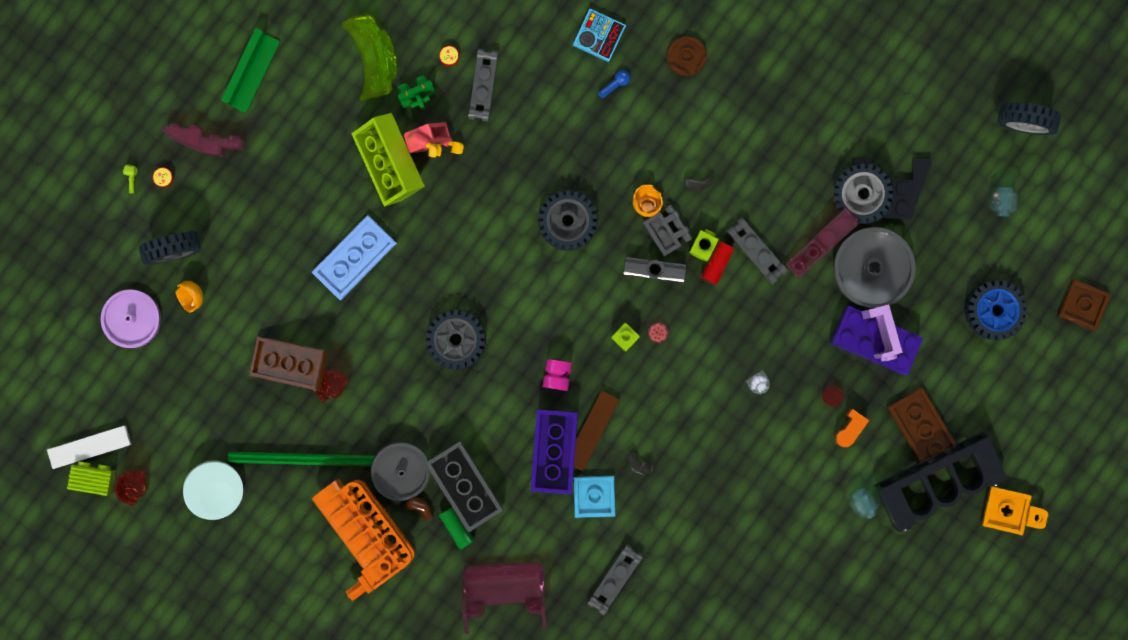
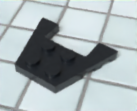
[852,157,932,220]

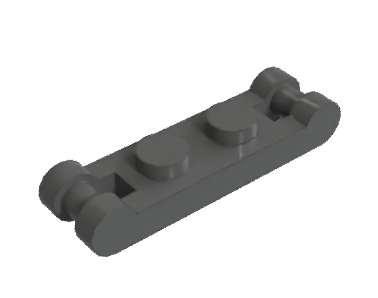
[468,48,498,122]
[726,217,788,285]
[587,544,644,616]

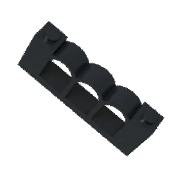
[874,432,1007,533]

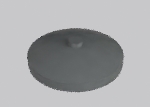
[833,227,915,308]

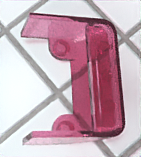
[462,562,547,634]

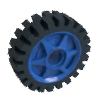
[965,281,1028,340]

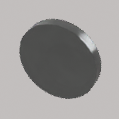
[370,442,430,501]

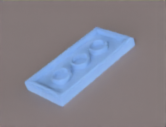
[312,215,397,300]

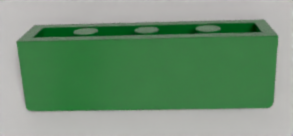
[221,28,280,113]

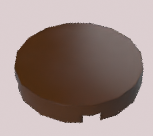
[667,36,707,77]

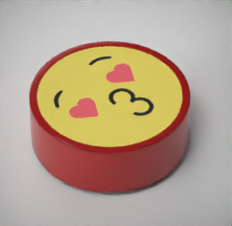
[439,46,459,67]
[152,167,174,188]

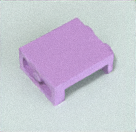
[862,305,903,361]

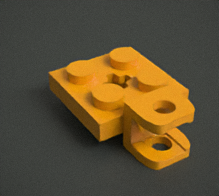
[982,487,1048,535]

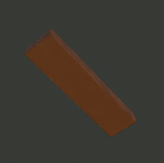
[574,390,619,471]

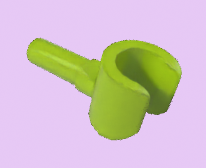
[123,164,138,193]

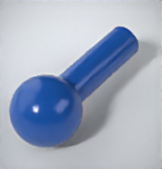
[598,70,631,99]

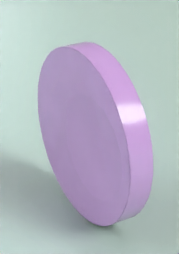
[101,290,161,348]

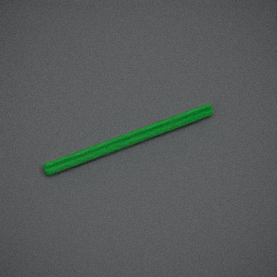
[228,452,375,467]

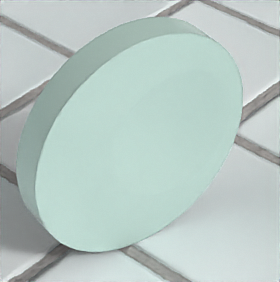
[183,461,243,520]

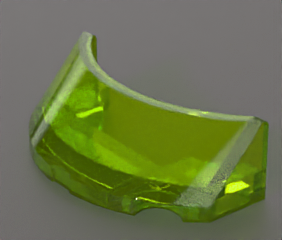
[341,15,397,101]

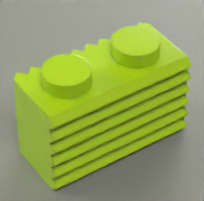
[67,461,116,496]

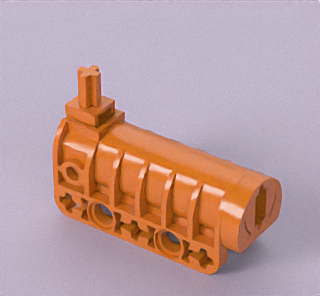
[311,479,415,601]

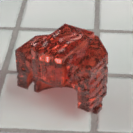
[314,370,350,403]
[114,469,149,506]

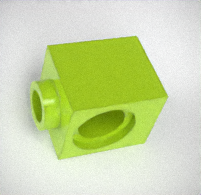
[689,229,719,262]
[611,323,640,352]

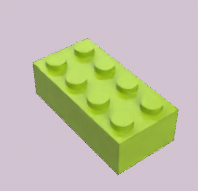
[351,113,425,207]

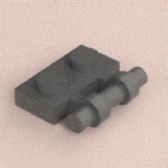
[643,205,693,256]

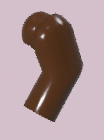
[406,497,434,521]

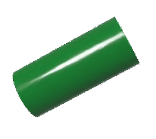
[438,507,475,550]

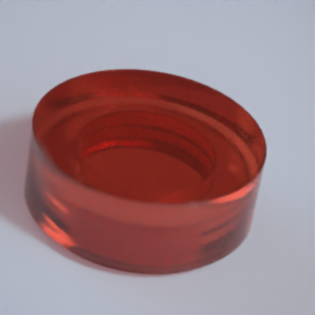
[822,386,843,407]

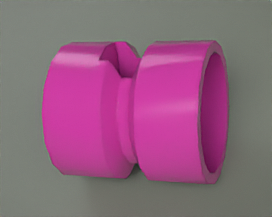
[542,359,572,391]

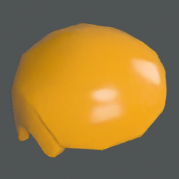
[633,184,663,217]
[175,281,204,313]

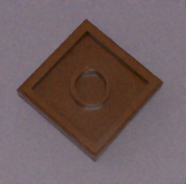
[1057,279,1111,331]

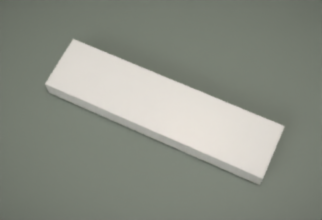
[47,425,132,469]

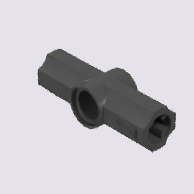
[624,257,686,282]

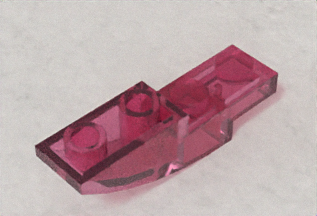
[162,124,246,157]
[785,208,860,279]

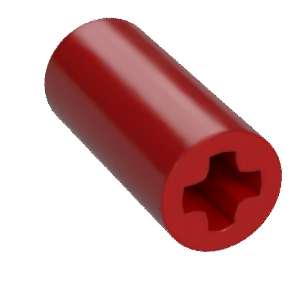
[701,241,734,285]

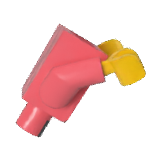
[404,122,464,157]

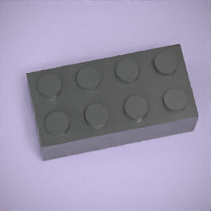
[425,441,504,533]

